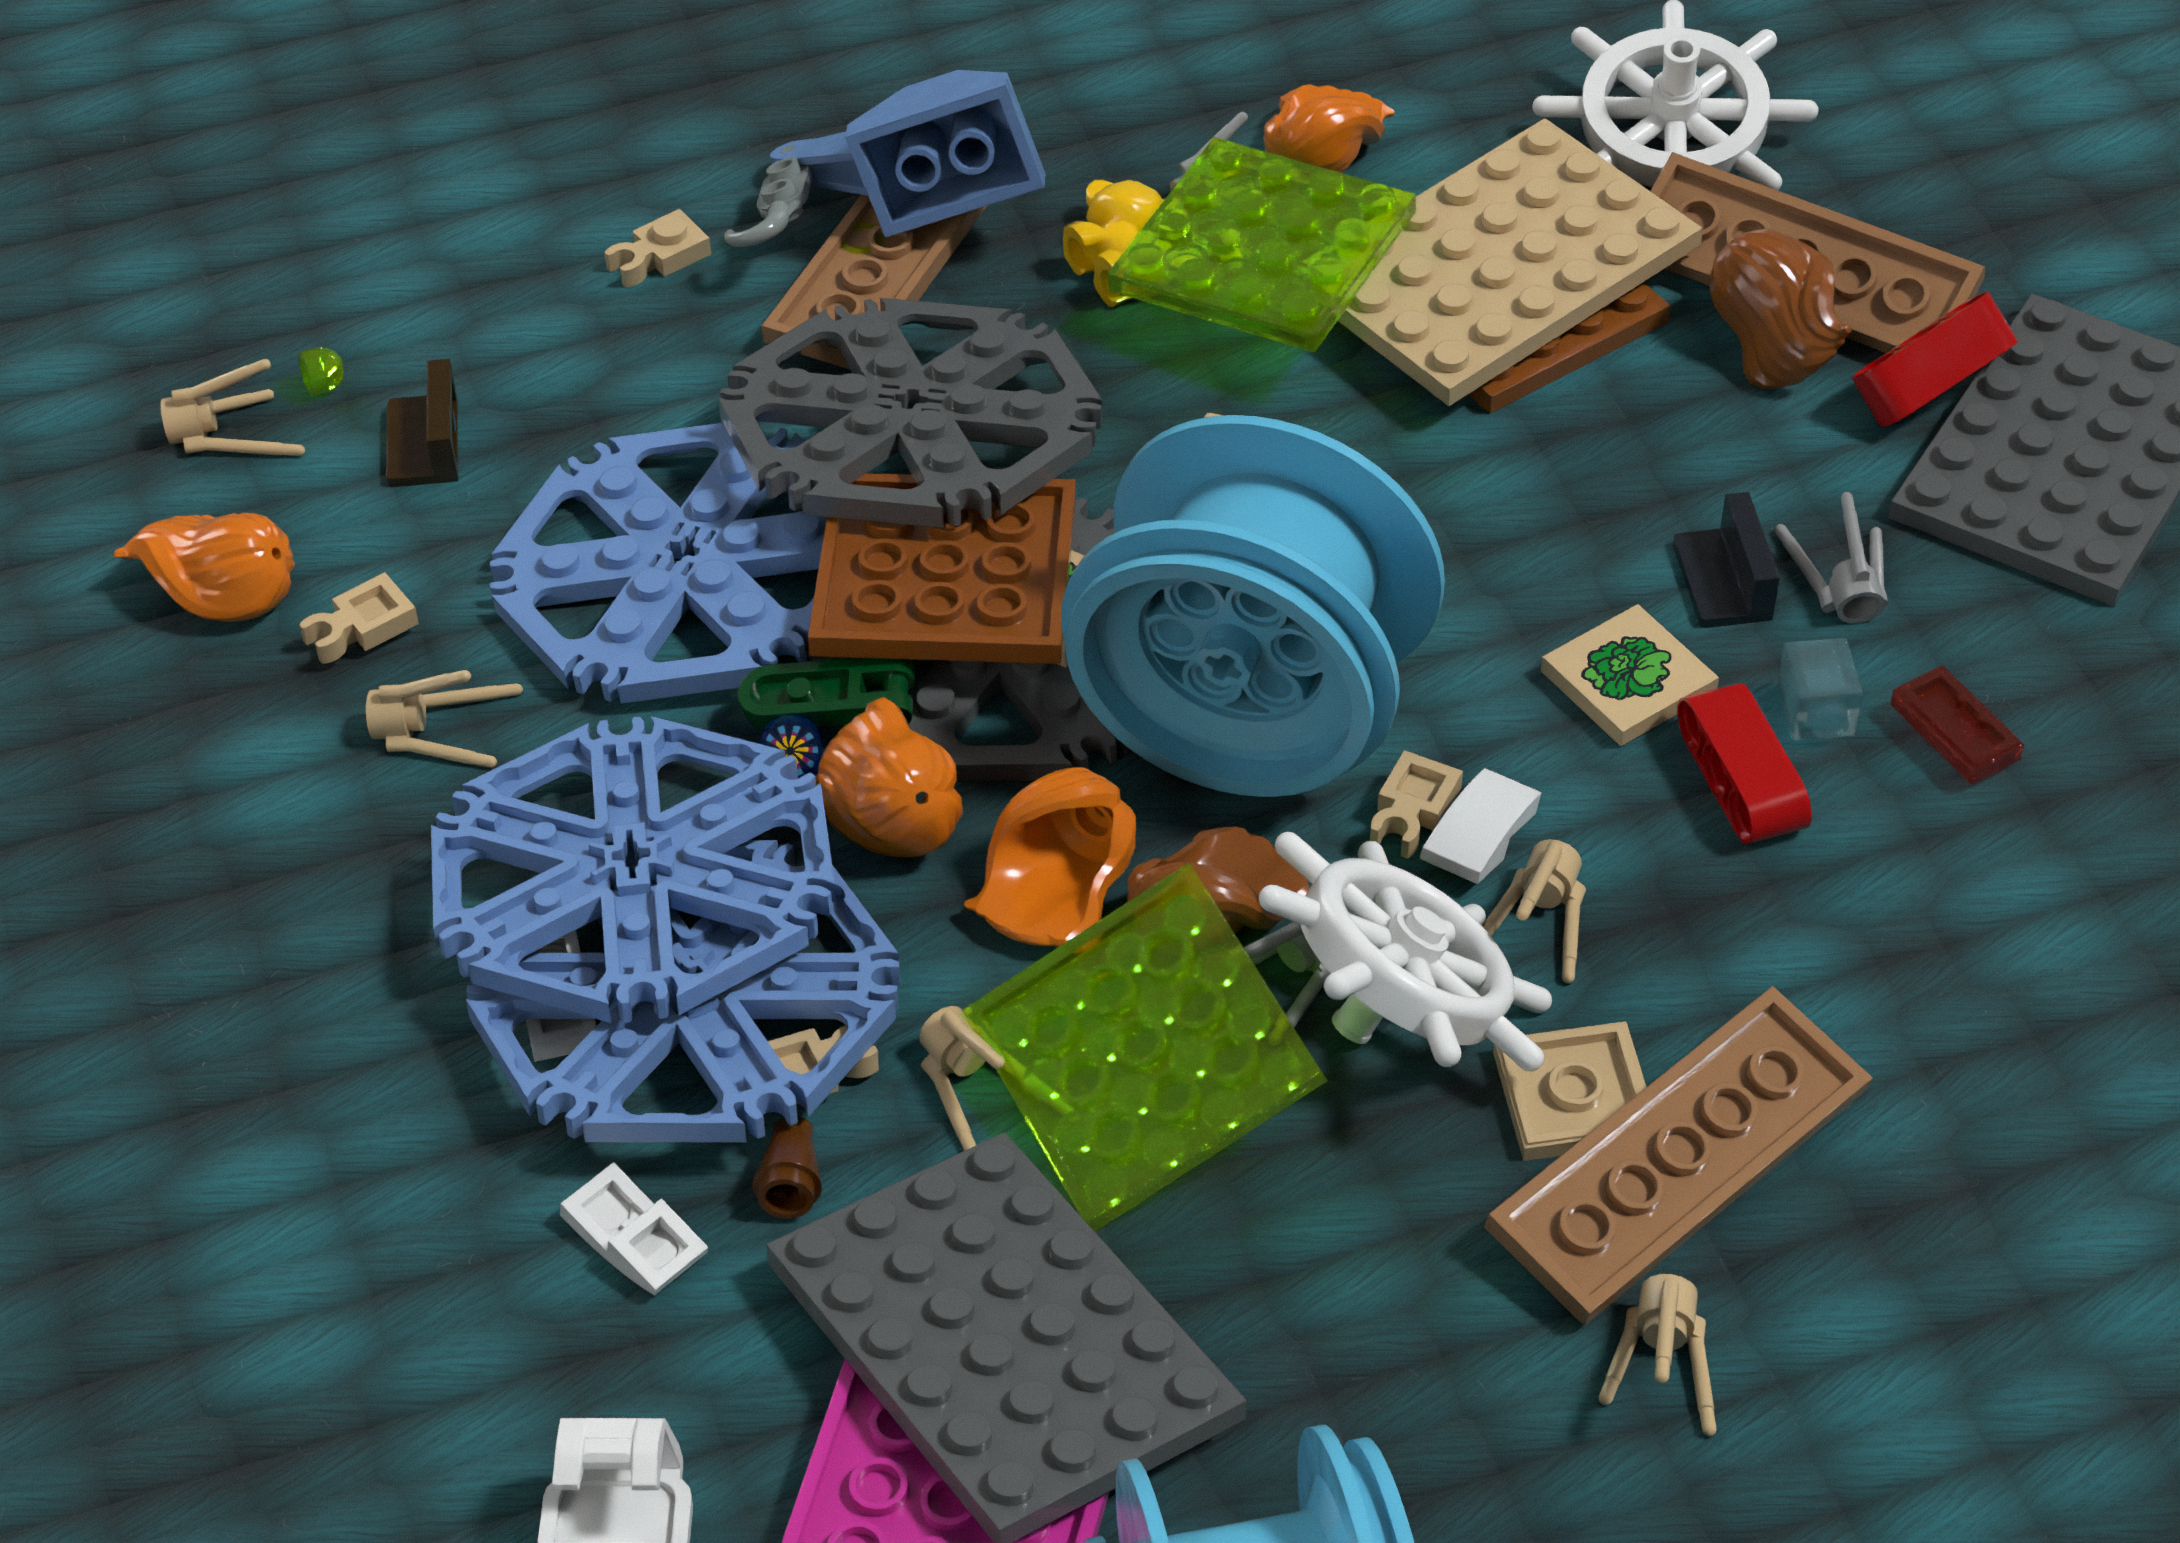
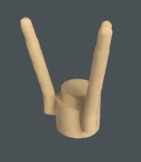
[161,359,305,456]
[366,670,523,768]
[1483,839,1586,984]
[919,1006,1076,1151]
[1599,1274,1716,1437]

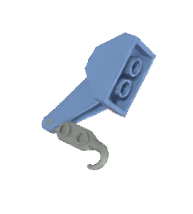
[724,70,1046,247]

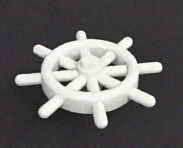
[1532,0,1818,190]
[1259,832,1552,1071]

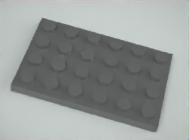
[1888,294,2180,607]
[766,1132,1247,1543]

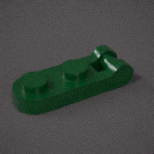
[737,658,915,730]

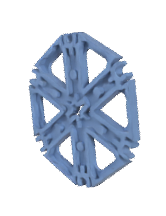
[490,422,827,704]
[431,716,836,1023]
[466,840,901,1142]

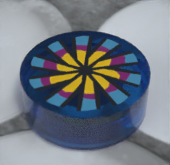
[759,714,822,778]

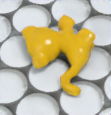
[1062,180,1246,307]

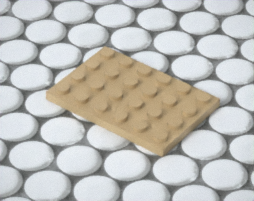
[1294,118,1703,406]

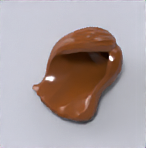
[1709,229,1852,389]
[1127,827,1310,958]

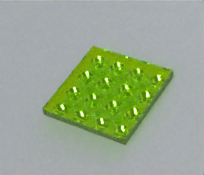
[1107,137,1416,353]
[962,863,1328,1232]

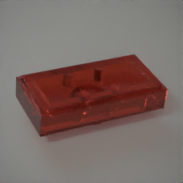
[1890,665,2024,785]

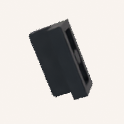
[1673,492,1780,628]

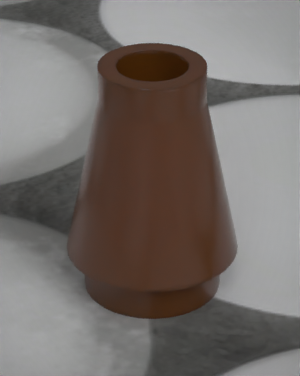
[752,1116,822,1219]

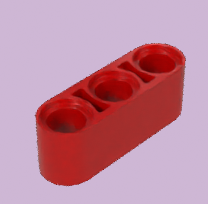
[1851,291,2018,428]
[1677,683,1812,844]

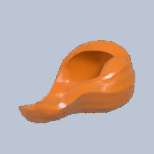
[1263,84,1395,186]
[113,513,295,622]
[815,697,963,858]
[964,767,1136,948]

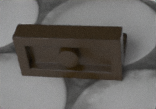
[386,359,459,487]

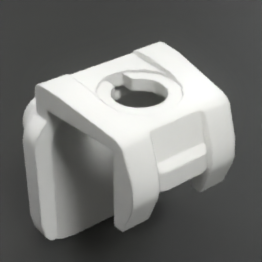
[538,1418,693,1543]

